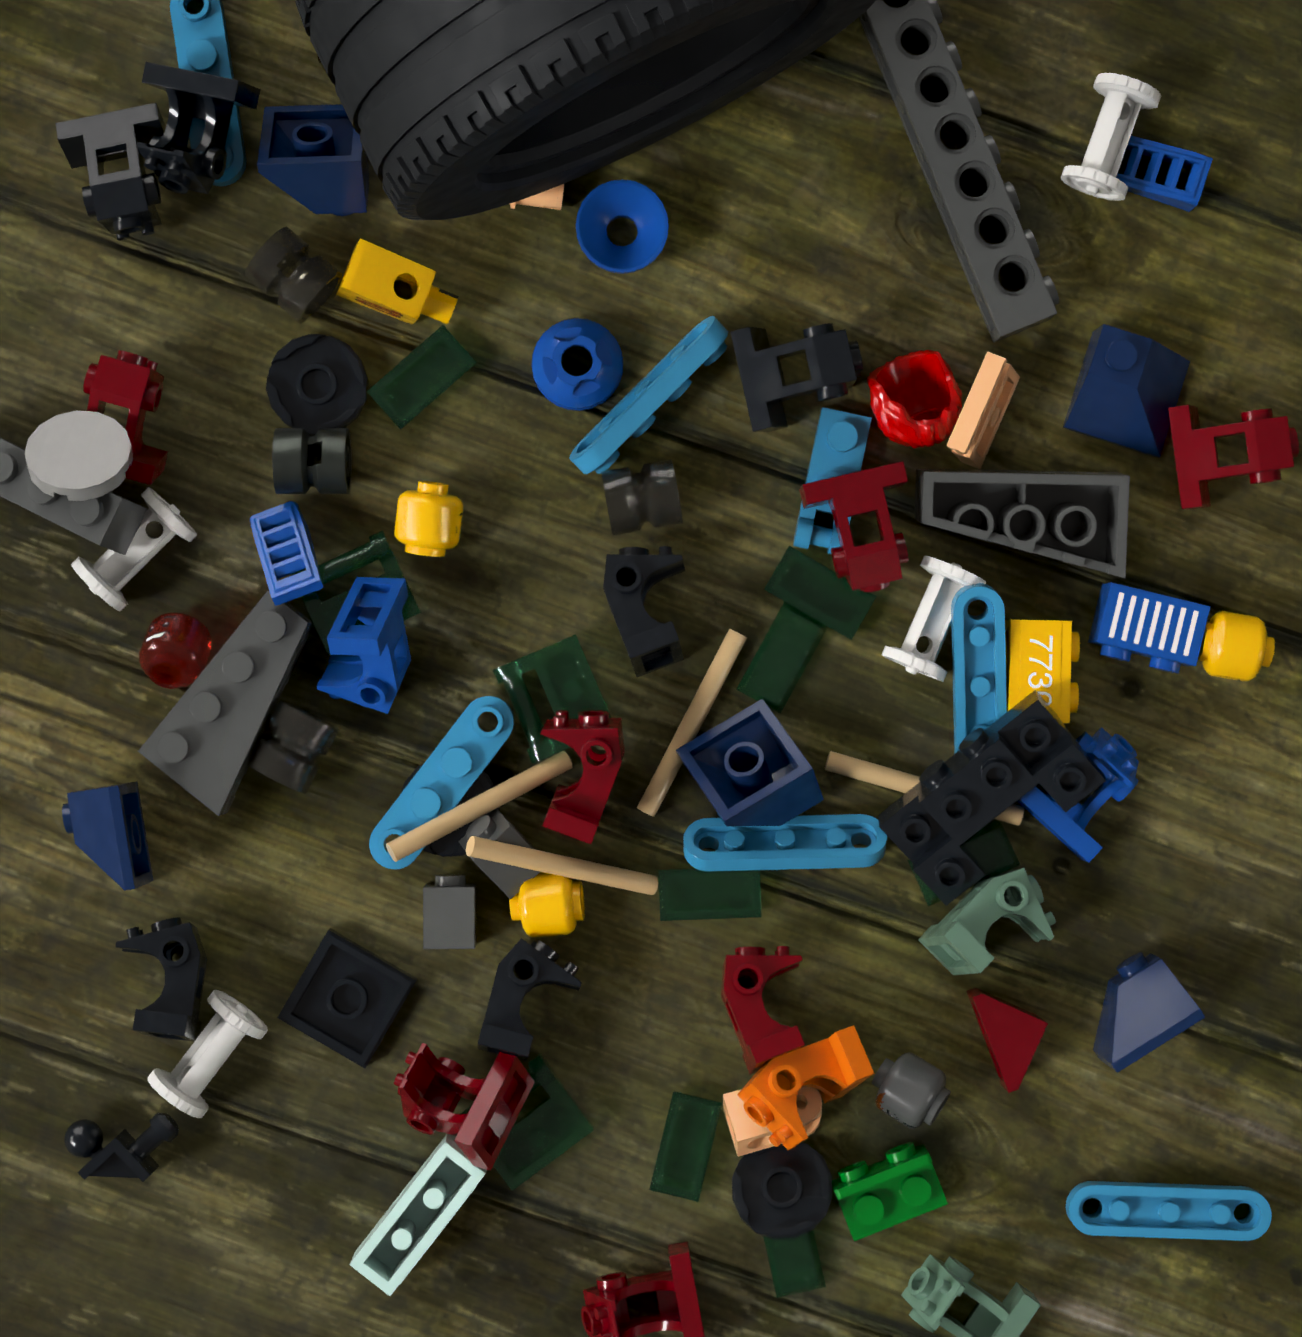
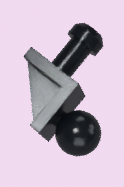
[64,1112,179,1182]

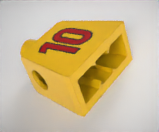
[336,238,459,324]

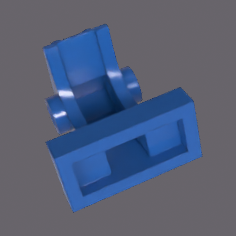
[317,577,411,714]
[1017,727,1139,863]

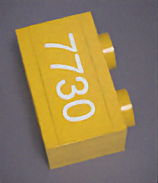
[1005,619,1080,723]

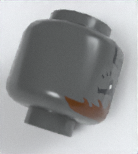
[871,1052,951,1129]

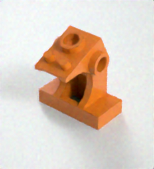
[737,1025,875,1151]

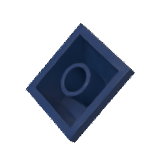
[257,104,369,216]
[1063,324,1190,458]
[676,698,824,827]
[62,781,153,891]
[1093,953,1205,1073]

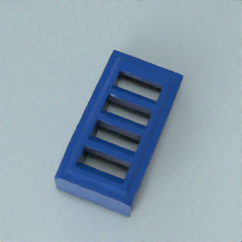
[1116,136,1213,212]
[250,501,324,606]

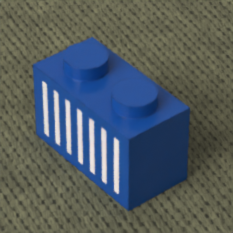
[1088,582,1211,674]

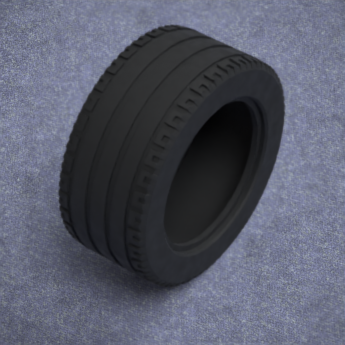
[295,0,877,220]

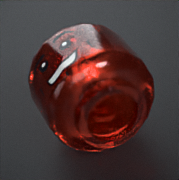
[139,612,212,689]

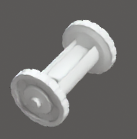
[1061,73,1161,201]
[71,487,197,612]
[881,556,986,682]
[148,990,268,1118]

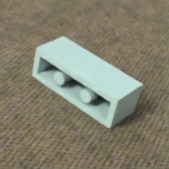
[349,1134,487,1296]

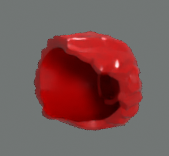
[867,349,962,449]

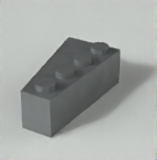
[915,468,1130,578]
[138,591,315,816]

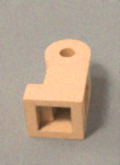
[723,1087,822,1157]

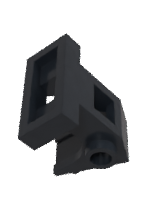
[136,62,261,194]
[56,103,166,241]
[731,323,863,432]
[603,546,685,677]
[115,917,207,1042]
[478,938,582,1061]

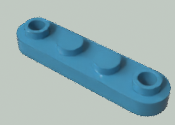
[170,0,246,186]
[569,316,728,474]
[951,583,1007,754]
[369,696,515,869]
[683,814,887,871]
[1066,1181,1272,1241]

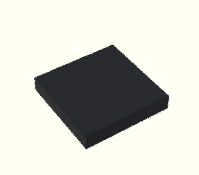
[277,928,417,1068]

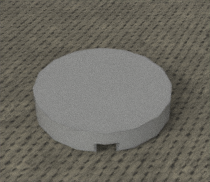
[24,410,133,501]

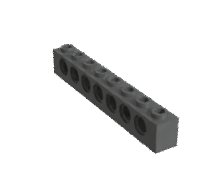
[859,0,1059,343]

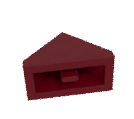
[966,987,1048,1093]

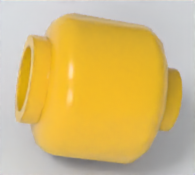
[394,481,464,557]
[1198,611,1275,681]
[509,872,585,937]

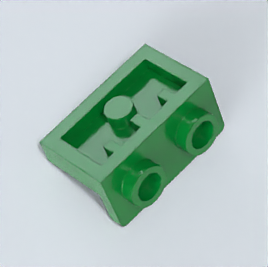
[832,1142,948,1241]

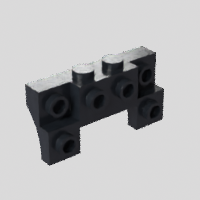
[878,690,1106,906]

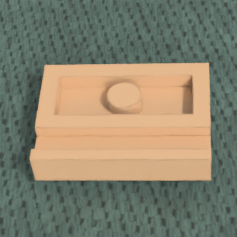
[946,352,1020,469]

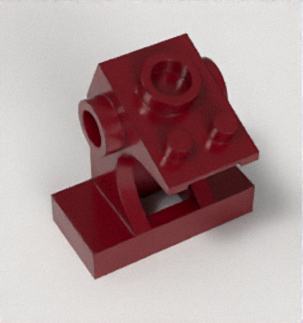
[83,350,168,485]
[1168,405,1299,510]
[799,461,909,592]
[541,710,625,844]
[721,946,805,1075]
[394,1043,535,1171]
[581,1241,705,1337]

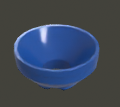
[576,179,669,274]
[531,318,623,411]

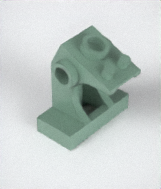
[918,868,1056,975]
[901,1254,1041,1337]

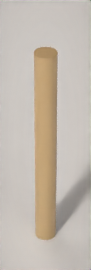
[637,628,747,817]
[386,751,573,862]
[825,751,1024,826]
[466,836,659,895]

